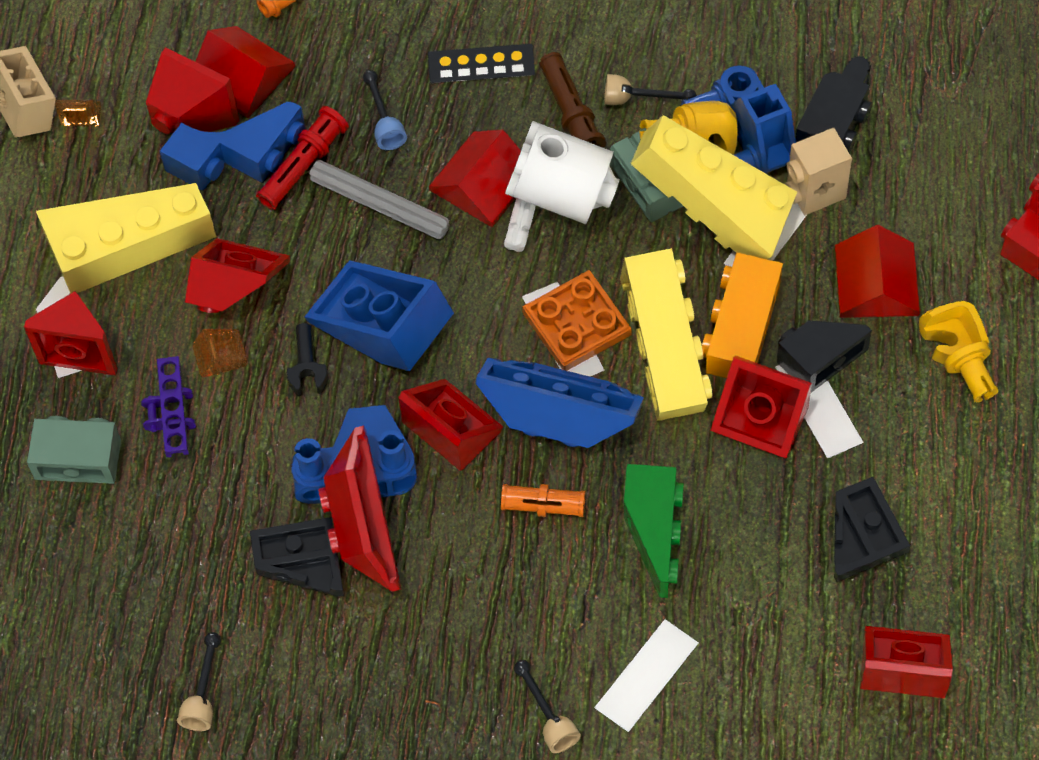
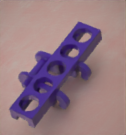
[141,356,196,457]

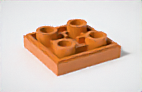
[522,270,632,371]

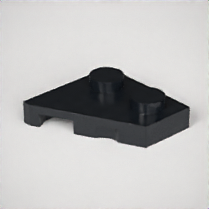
[834,477,910,582]
[250,517,344,597]

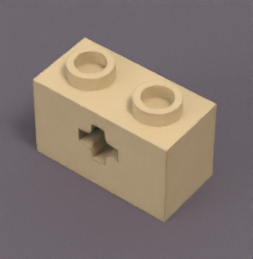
[0,46,56,138]
[785,128,852,216]

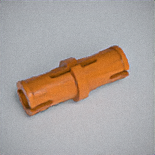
[501,484,585,517]

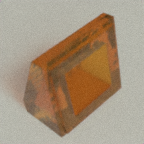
[55,100,101,126]
[193,329,248,377]

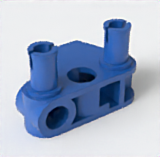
[681,65,796,174]
[291,405,417,504]

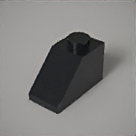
[776,320,872,392]

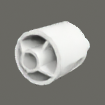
[505,121,620,224]

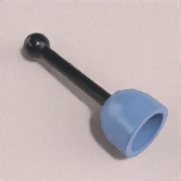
[363,70,407,150]

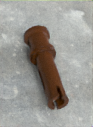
[539,52,607,148]

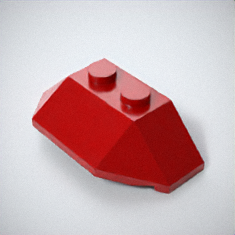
[318,426,402,592]

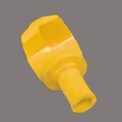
[639,101,738,154]
[919,301,998,402]

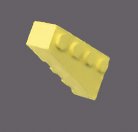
[631,115,797,260]
[36,183,216,293]
[620,248,712,421]

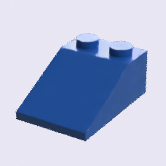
[304,260,454,371]

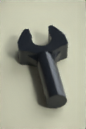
[287,323,328,396]

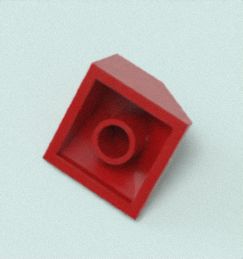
[146,47,240,134]
[185,238,290,313]

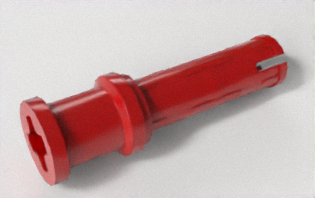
[256,106,349,210]

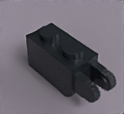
[795,55,873,154]

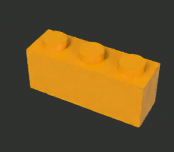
[702,252,783,378]

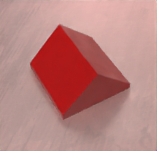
[195,26,296,118]
[429,129,521,227]
[834,224,920,318]
[24,291,118,376]
[710,355,812,459]
[398,379,503,471]
[860,626,953,698]

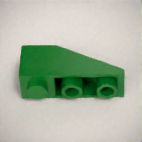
[624,464,684,598]

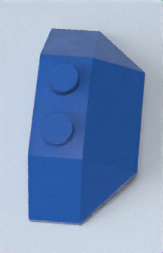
[476,358,644,448]

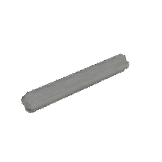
[309,160,450,239]

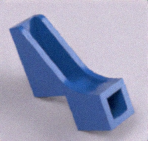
[160,102,306,191]

